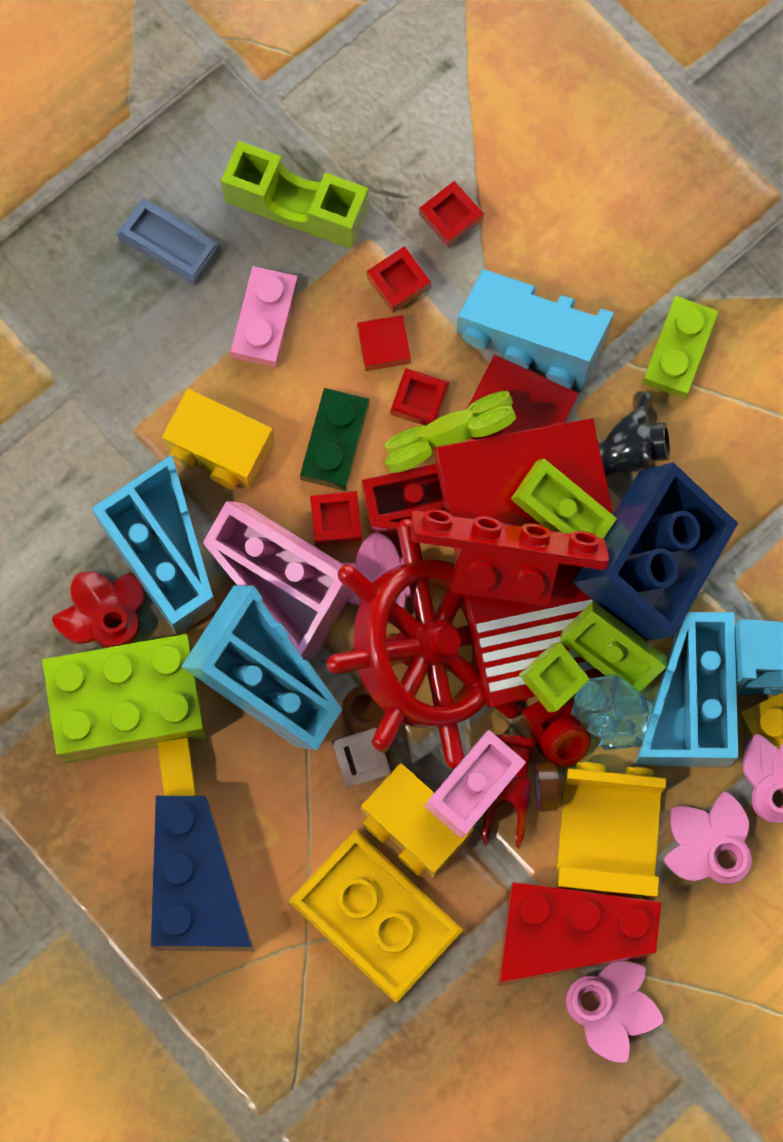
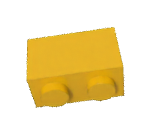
[162,389,275,490]
[361,763,474,878]

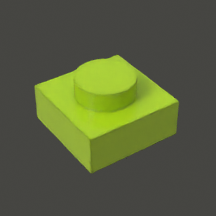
[519,642,590,712]

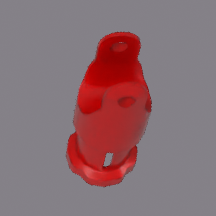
[482,734,536,849]

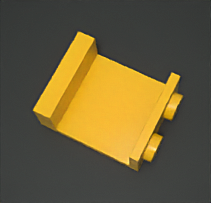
[555,762,666,901]

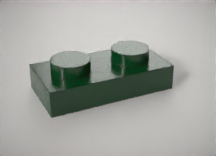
[300,388,369,491]

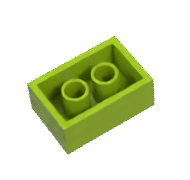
[42,634,207,764]

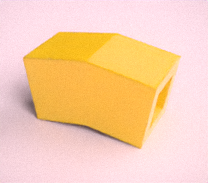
[157,737,197,796]

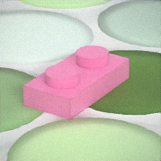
[231,266,298,368]
[424,730,526,838]

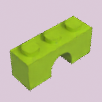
[221,140,369,249]

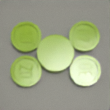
[384,391,516,473]

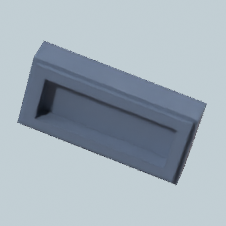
[117,197,220,286]

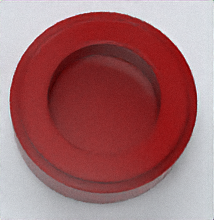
[540,717,591,767]

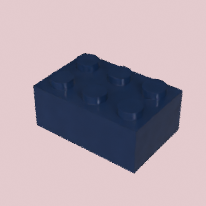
[573,462,738,641]

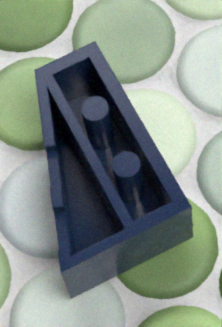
[151,795,255,952]

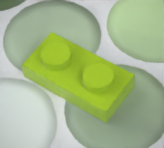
[642,295,719,400]
[511,459,617,539]
[560,601,667,697]

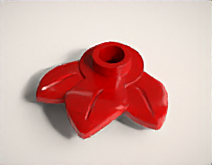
[52,571,144,648]

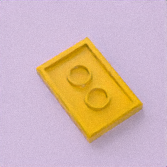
[288,829,463,1004]

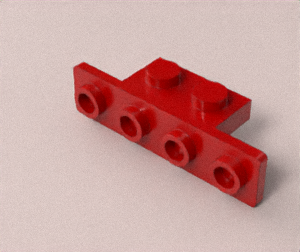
[410,509,609,606]

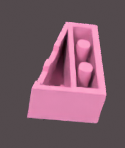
[203,501,352,659]

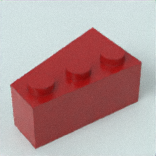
[360,464,446,535]
[497,882,662,986]

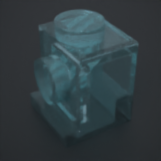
[571,675,654,750]

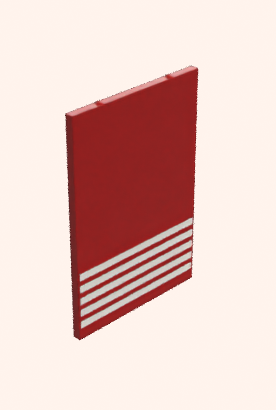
[433,418,613,707]

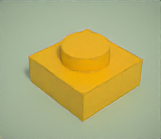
[738,693,783,749]

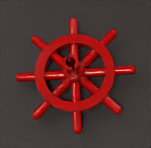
[326,518,520,769]

